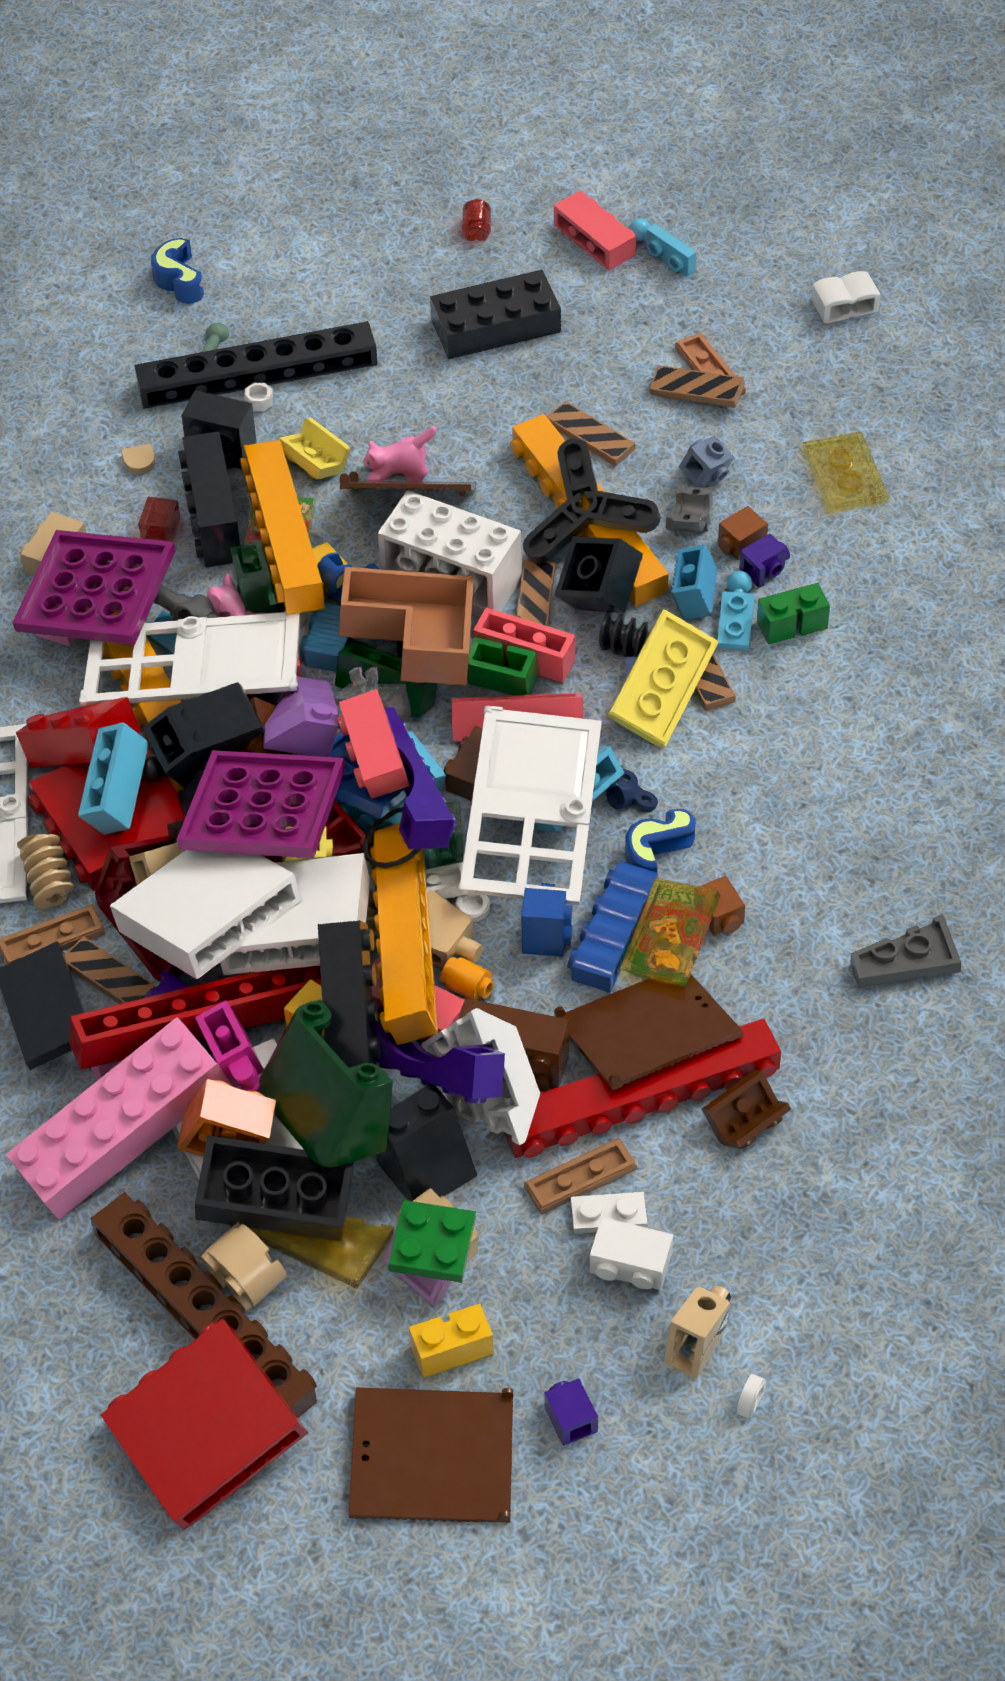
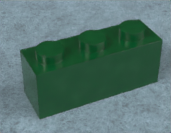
[335,640,438,718]

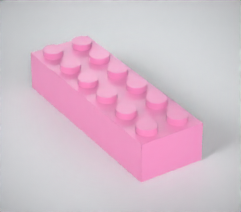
[6,1017,229,1219]

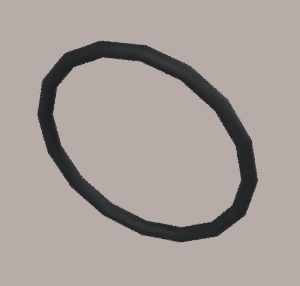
[362,807,421,868]

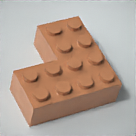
[339,567,474,686]

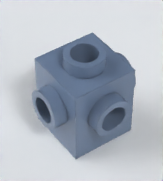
[678,435,734,488]

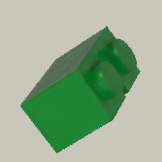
[757,583,830,645]
[467,637,539,695]

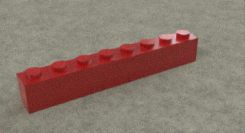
[69,965,321,1070]
[504,1018,781,1158]

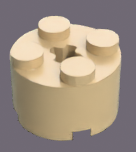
[200,1222,287,1312]

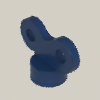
[606,769,658,812]

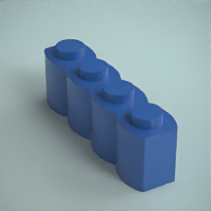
[567,861,658,993]

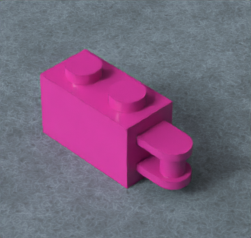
[195,1000,264,1092]

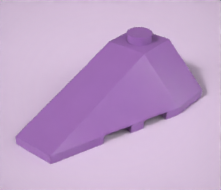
[263,676,338,757]

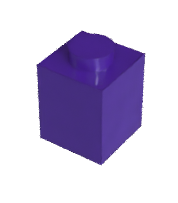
[544,1378,598,1446]

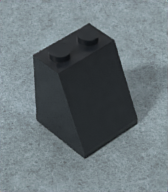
[376,1083,477,1201]

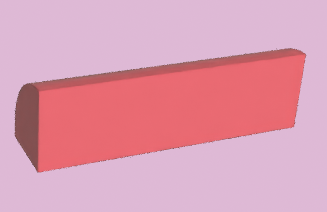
[451,692,583,742]

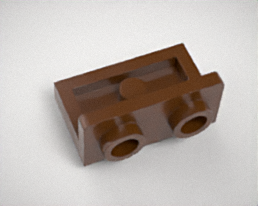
[702,1070,791,1149]

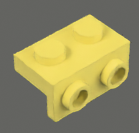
[279,418,350,480]

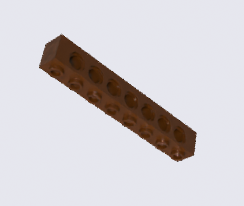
[90,1192,317,1418]

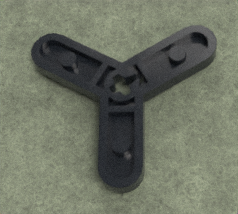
[523,438,661,564]

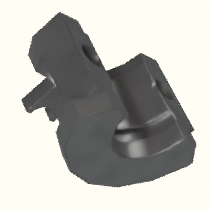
[665,486,713,532]

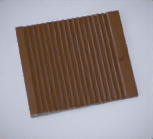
[340,471,476,496]
[554,970,743,1091]
[349,1387,513,1522]

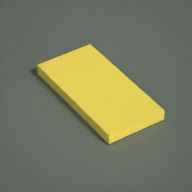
[606,609,719,748]

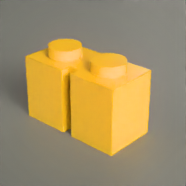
[409,1303,494,1378]

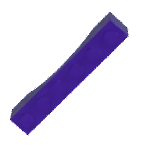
[384,707,456,849]
[374,1006,505,1104]

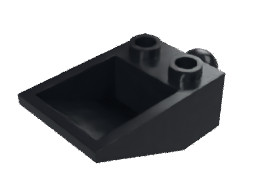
[142,682,265,788]

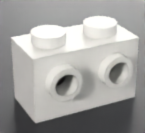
[590,1217,673,1290]

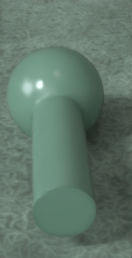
[202,323,229,352]

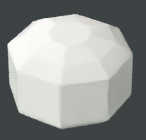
[244,383,273,412]

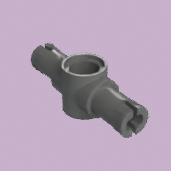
[153,584,218,621]

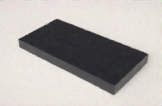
[0,941,85,1070]

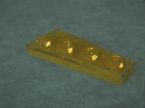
[230,1216,394,1289]

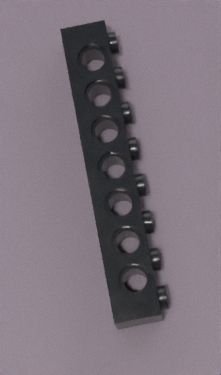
[134,321,378,409]

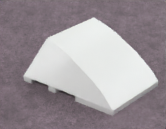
[422,1008,540,1145]

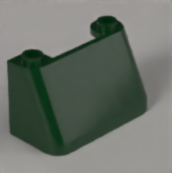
[259,999,393,1167]

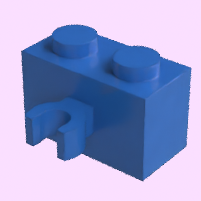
[521,883,573,957]

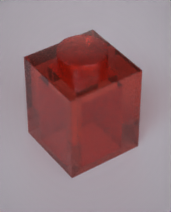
[138,497,181,542]

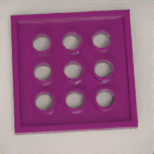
[12,530,176,645]
[177,750,345,858]

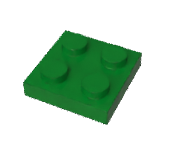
[388,1200,476,1283]

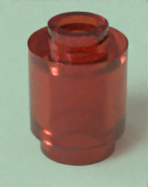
[462,199,491,241]

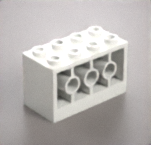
[378,490,522,618]

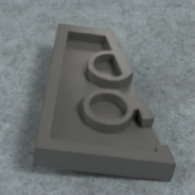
[850,914,961,988]

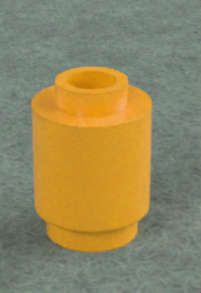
[440,957,494,1001]

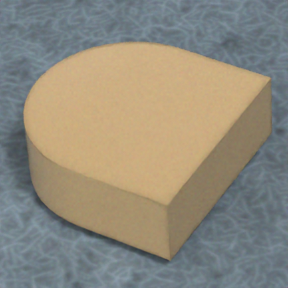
[121,443,155,475]

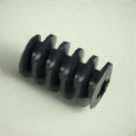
[599,610,650,658]

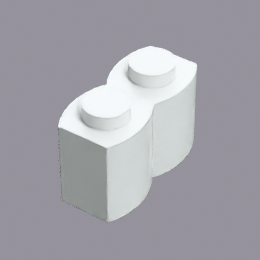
[811,271,881,323]

